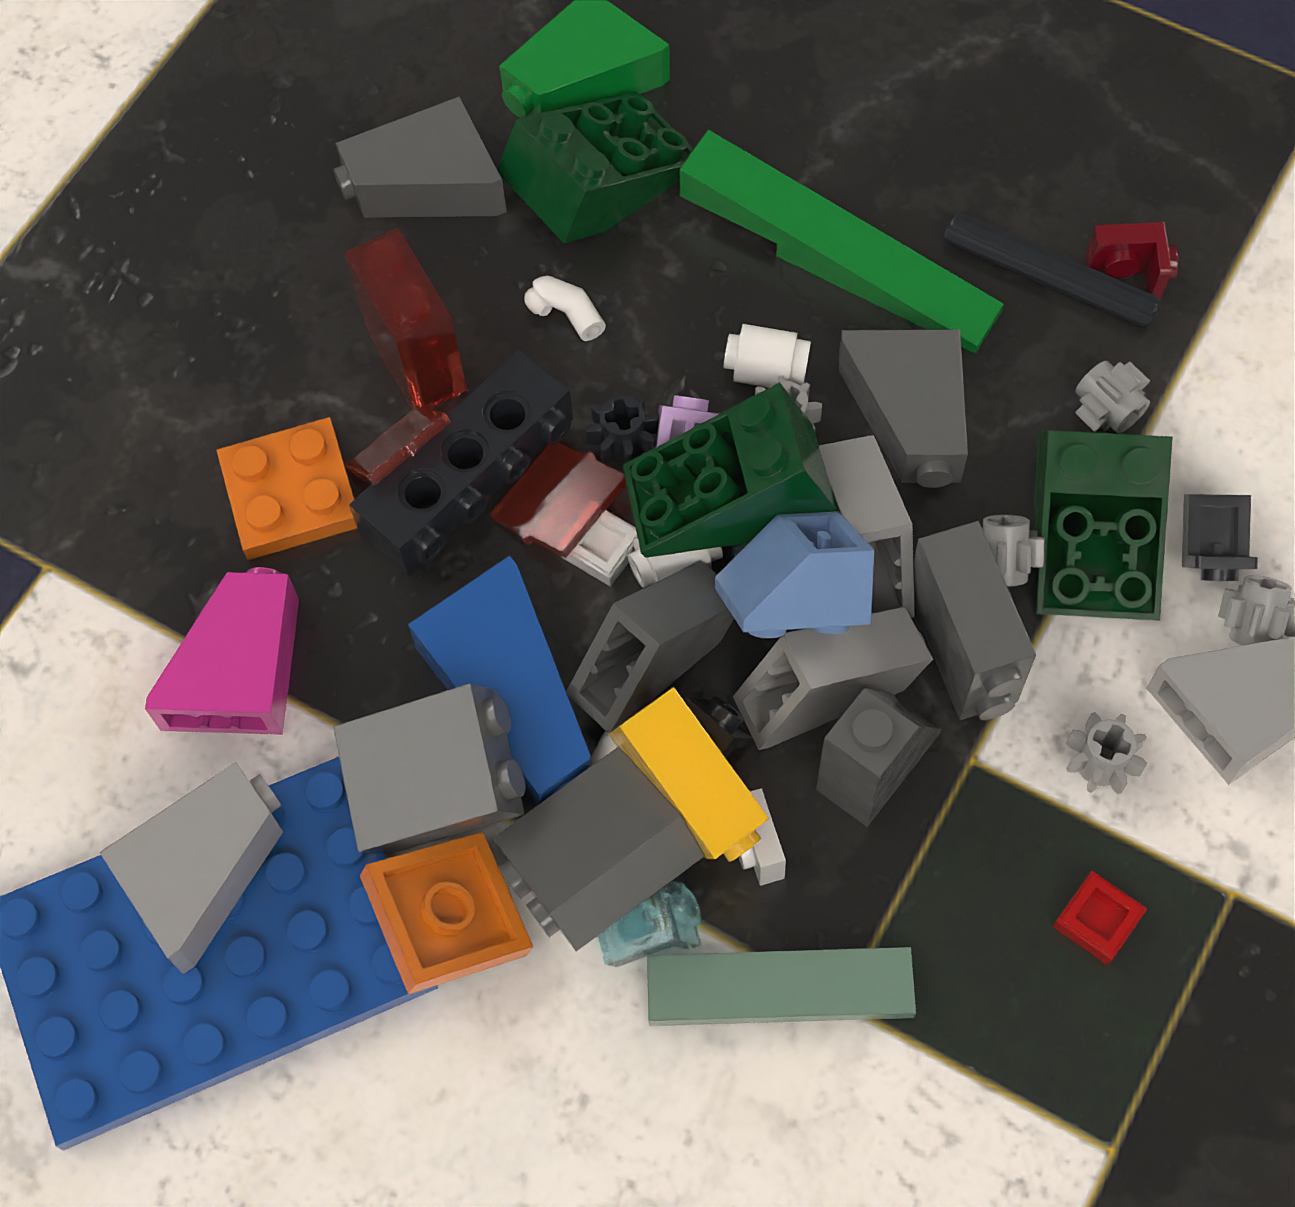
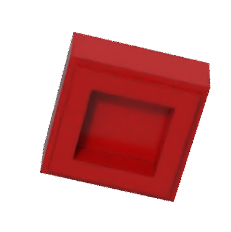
[1053,871,1147,966]

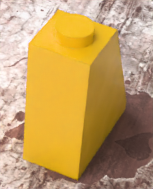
[608,687,769,862]

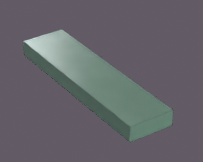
[647,947,916,1026]

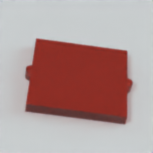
[345,405,451,486]
[490,442,627,558]

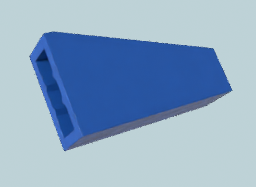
[408,556,592,806]

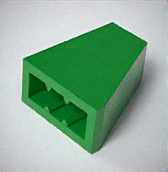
[499,0,670,118]

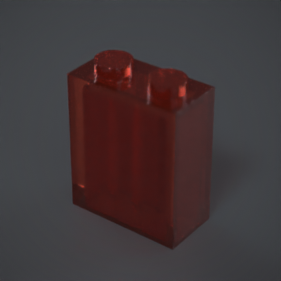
[344,228,467,415]

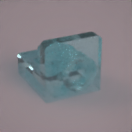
[598,881,701,967]

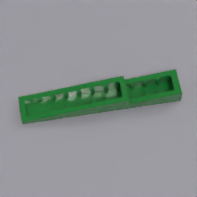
[680,129,1004,354]

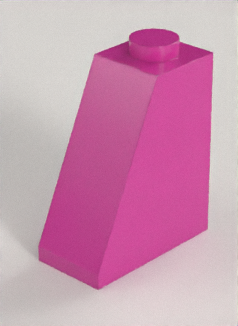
[145,567,299,735]

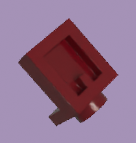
[1085,222,1178,300]

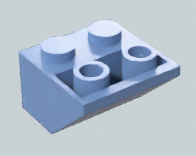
[715,511,874,638]

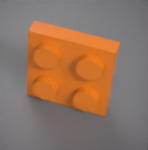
[216,417,357,560]
[360,832,533,995]

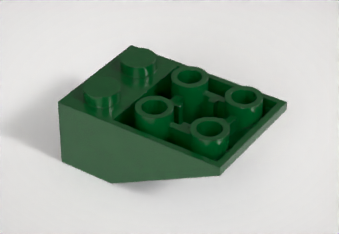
[497,91,694,243]
[623,382,838,558]
[1034,430,1173,621]

